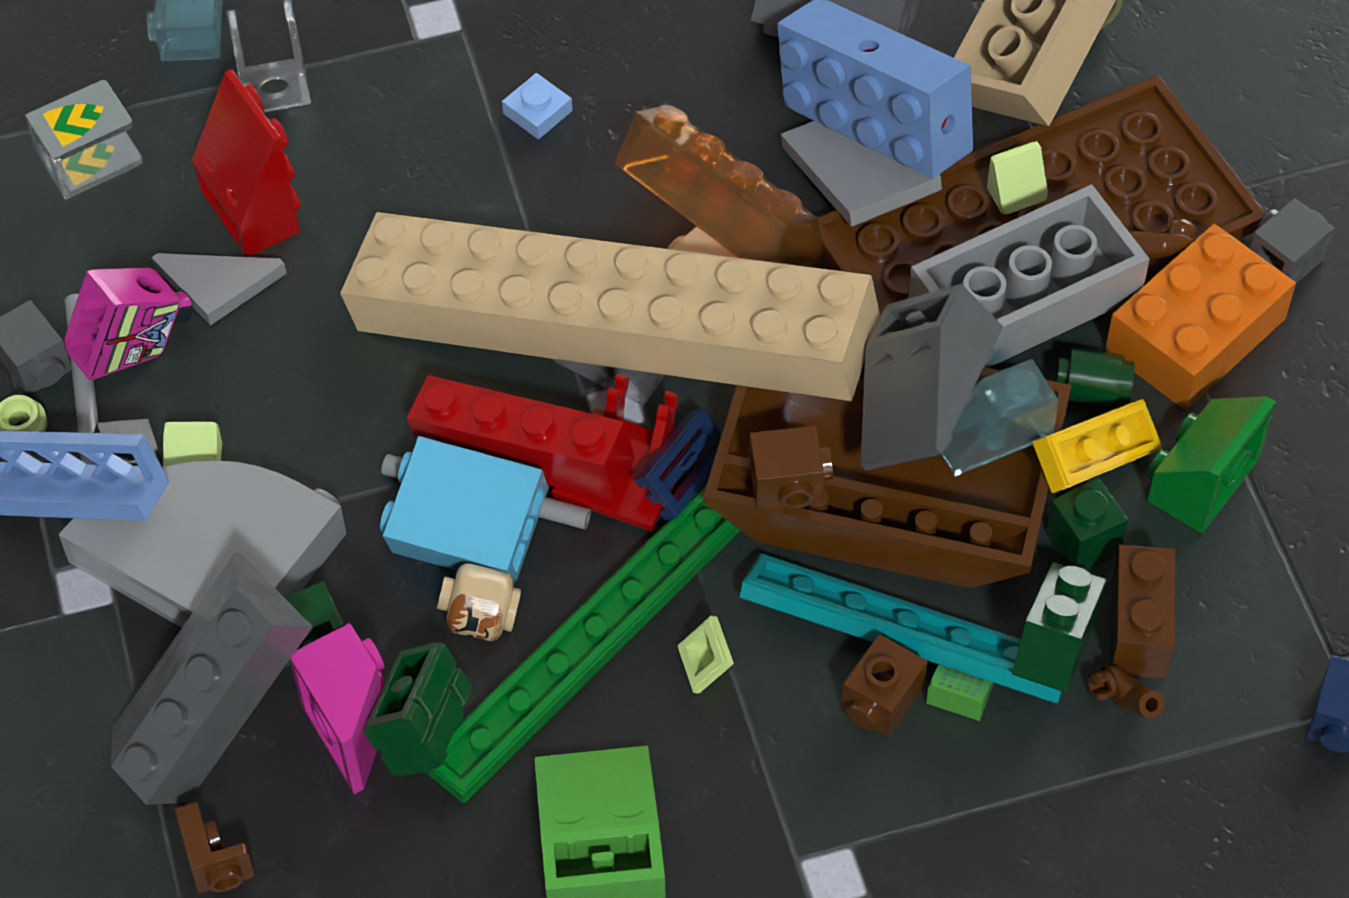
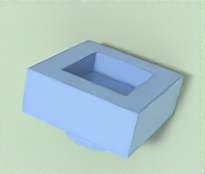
[502,73,573,140]

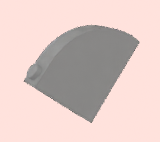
[59,461,346,628]

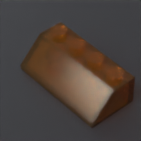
[614,105,823,266]

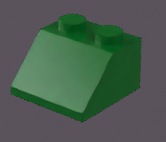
[1147,396,1276,534]

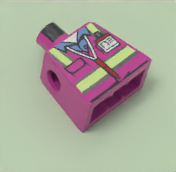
[63,268,193,380]

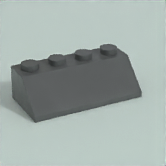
[111,553,313,805]

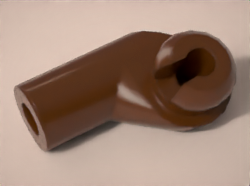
[1087,665,1165,719]

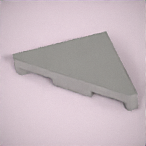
[151,253,287,326]

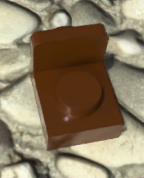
[175,802,254,894]

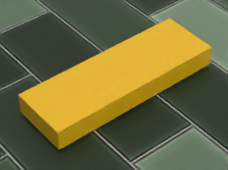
[1032,399,1162,493]

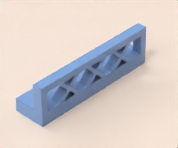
[0,431,170,521]

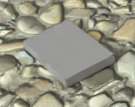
[781,121,942,227]

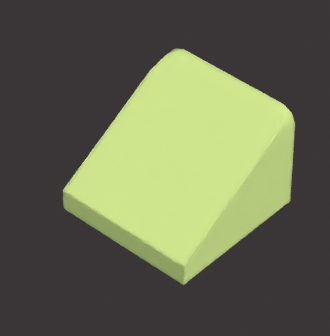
[987,141,1048,214]
[163,422,223,467]

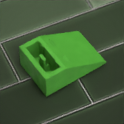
[535,746,666,898]

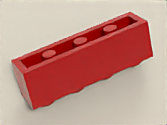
[407,375,635,502]

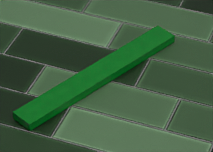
[427,484,741,804]

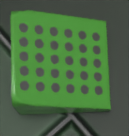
[926,664,994,721]

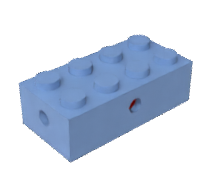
[777,0,973,179]

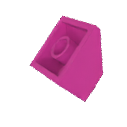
[290,623,385,794]

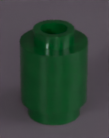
[1055,348,1135,407]

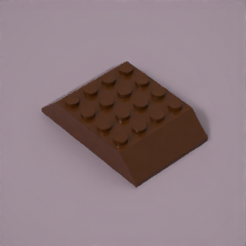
[703,362,1072,588]

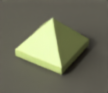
[677,616,734,693]

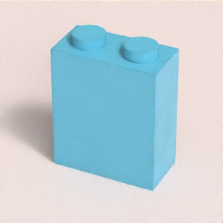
[380,436,549,587]

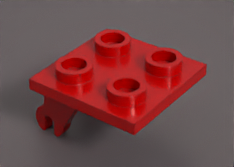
[552,374,691,531]

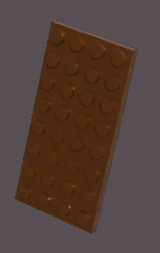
[809,75,1266,321]

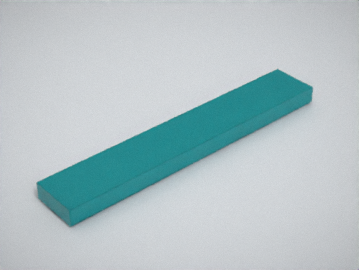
[740,554,1062,704]

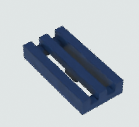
[634,408,722,520]

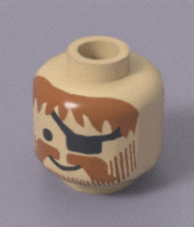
[437,563,521,641]

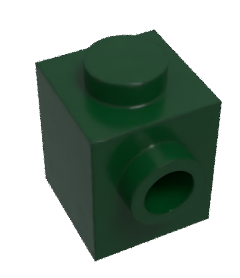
[1046,478,1128,570]

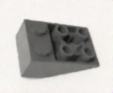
[861,284,1003,471]

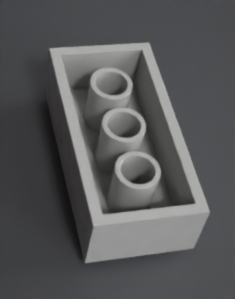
[908,184,1150,368]

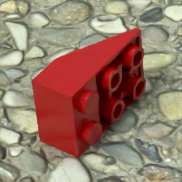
[192,69,301,257]

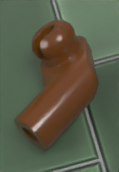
[1128,219,1196,259]

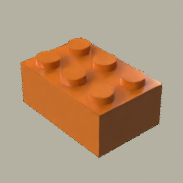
[1105,223,1296,411]

